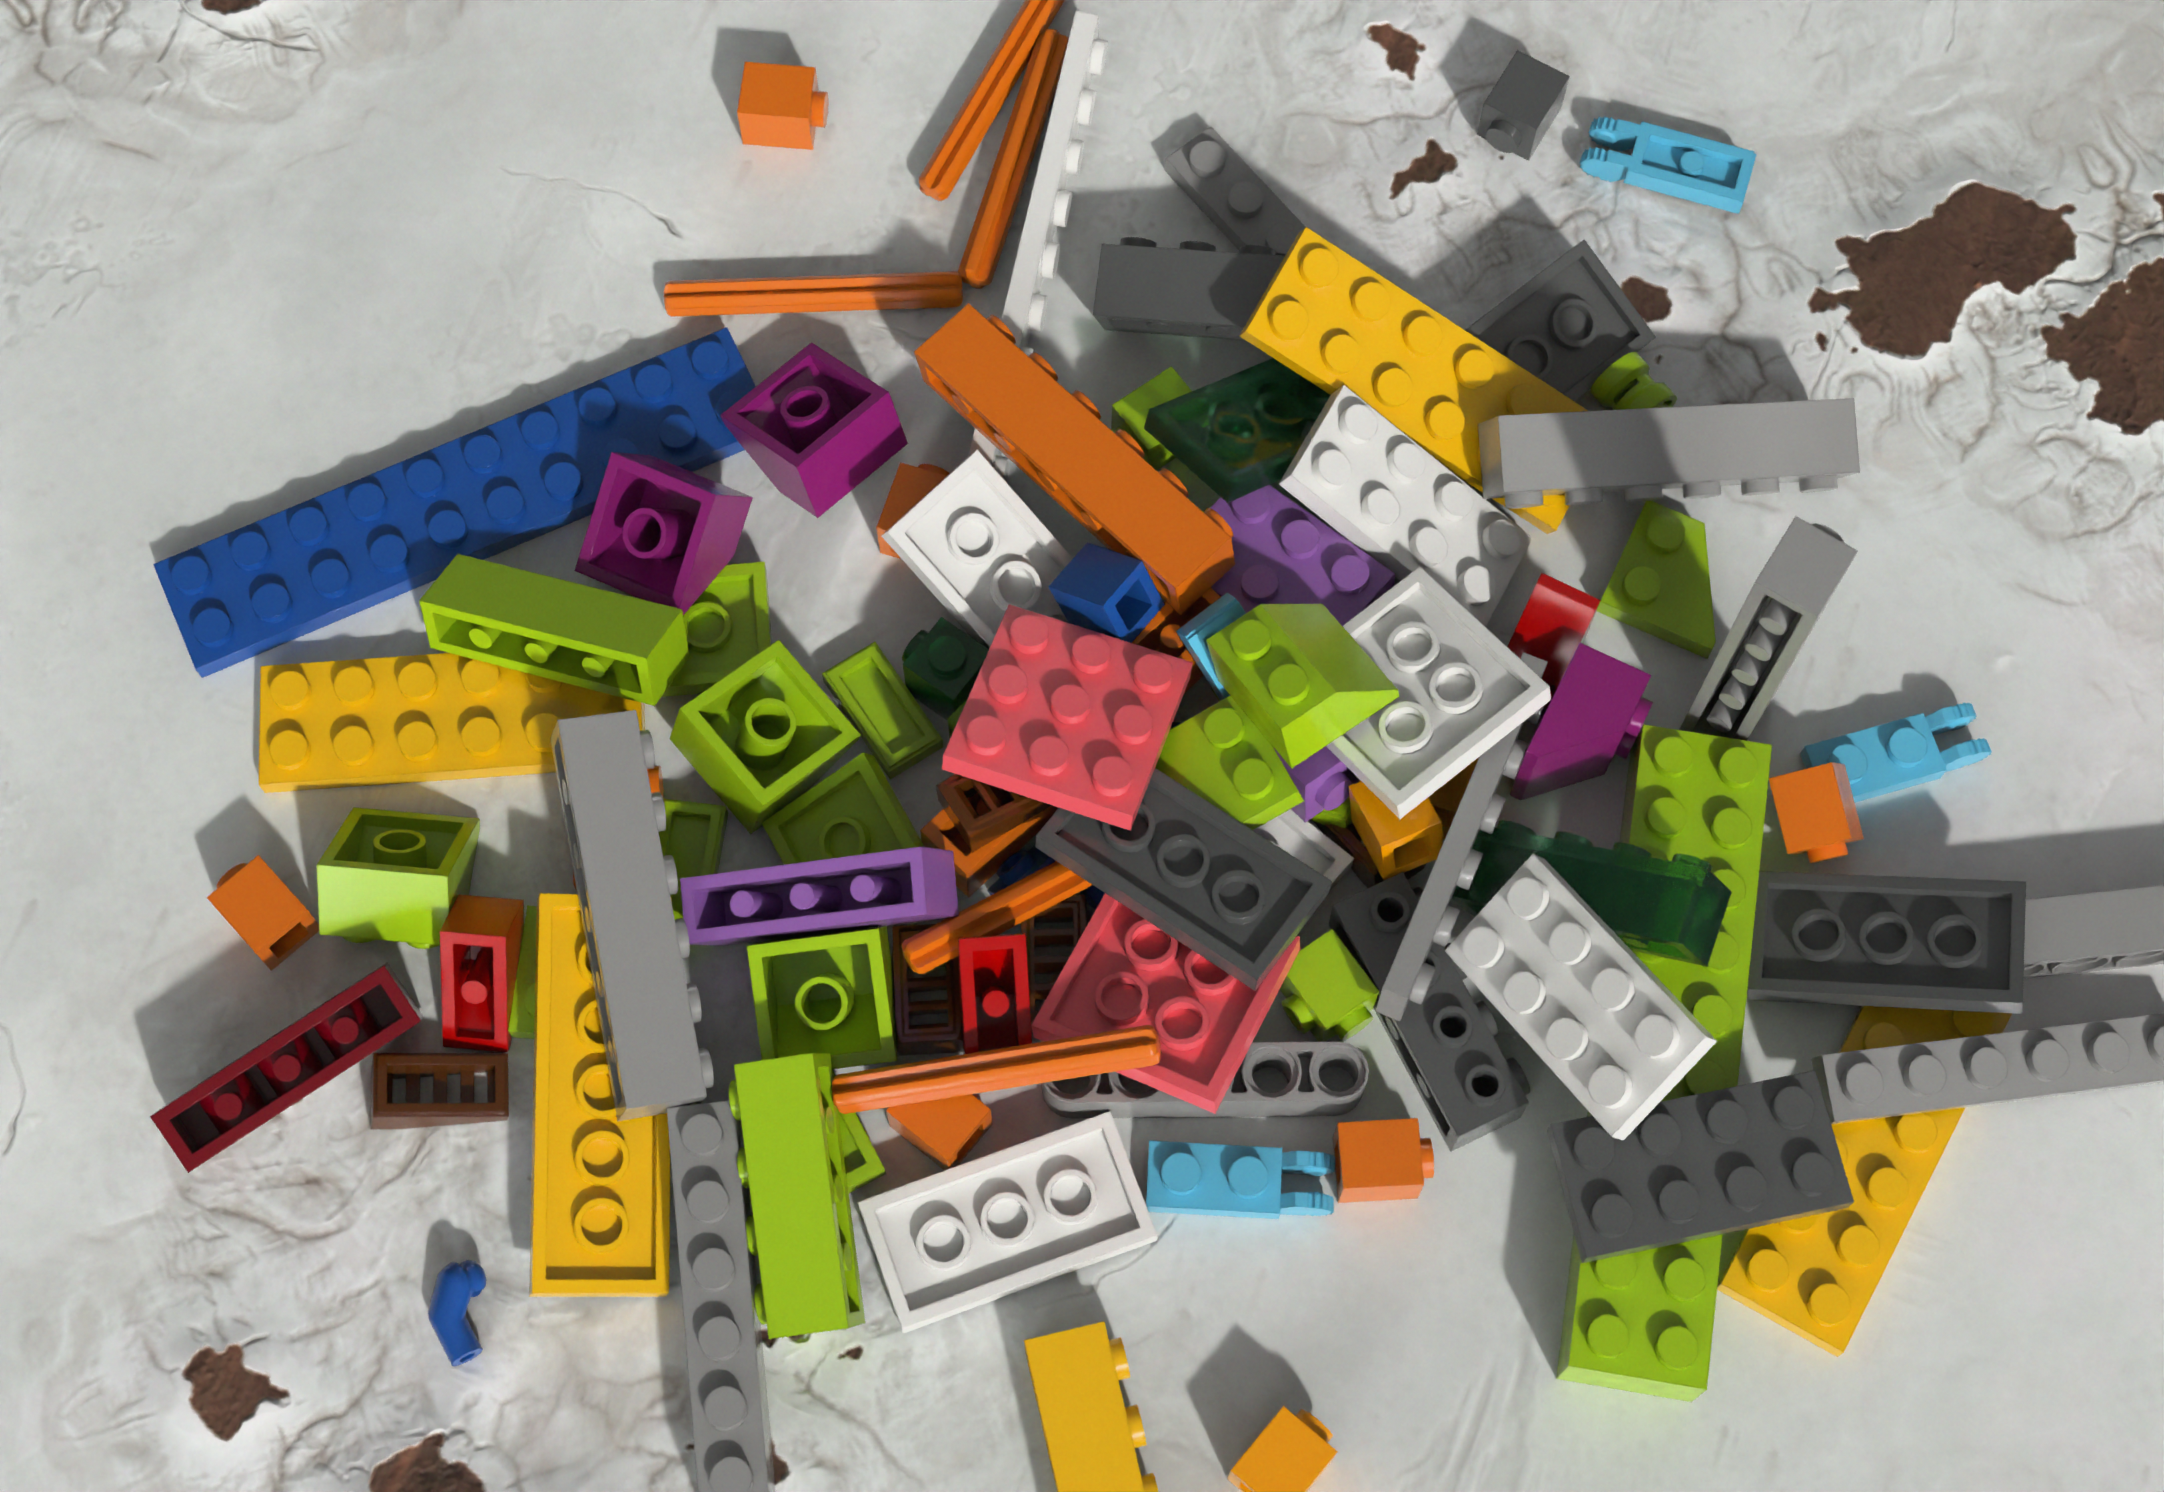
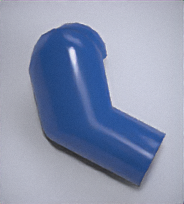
[428,1260,486,1366]

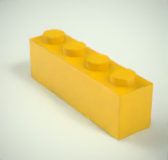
[1024,1321,1158,1492]

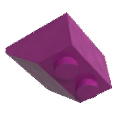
[720,342,908,518]
[574,452,753,615]
[1510,643,1653,800]

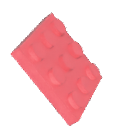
[942,604,1193,831]
[1031,893,1300,1114]

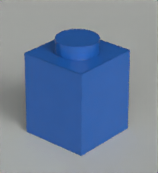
[1048,542,1165,643]

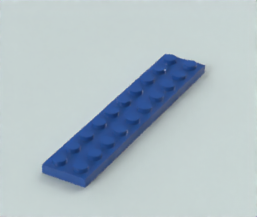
[153,327,756,678]

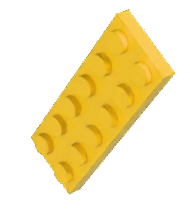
[1239,227,1588,534]
[259,653,645,793]
[529,893,672,1297]
[1717,1006,2012,1357]

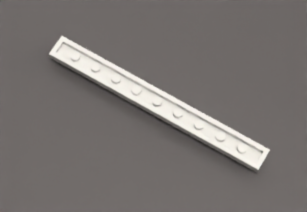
[968,11,1108,482]

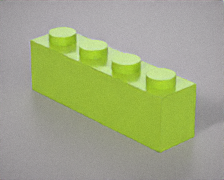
[419,554,690,706]
[729,1053,865,1339]

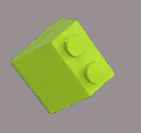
[1206,604,1400,769]
[669,640,861,834]
[317,807,480,949]
[747,926,897,1069]

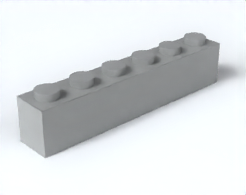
[1478,398,1860,509]
[1679,516,1858,741]
[550,710,714,1121]
[667,1101,776,1492]

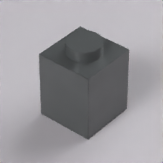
[1477,50,1570,161]

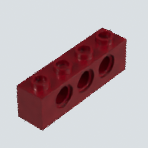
[150,962,424,1173]

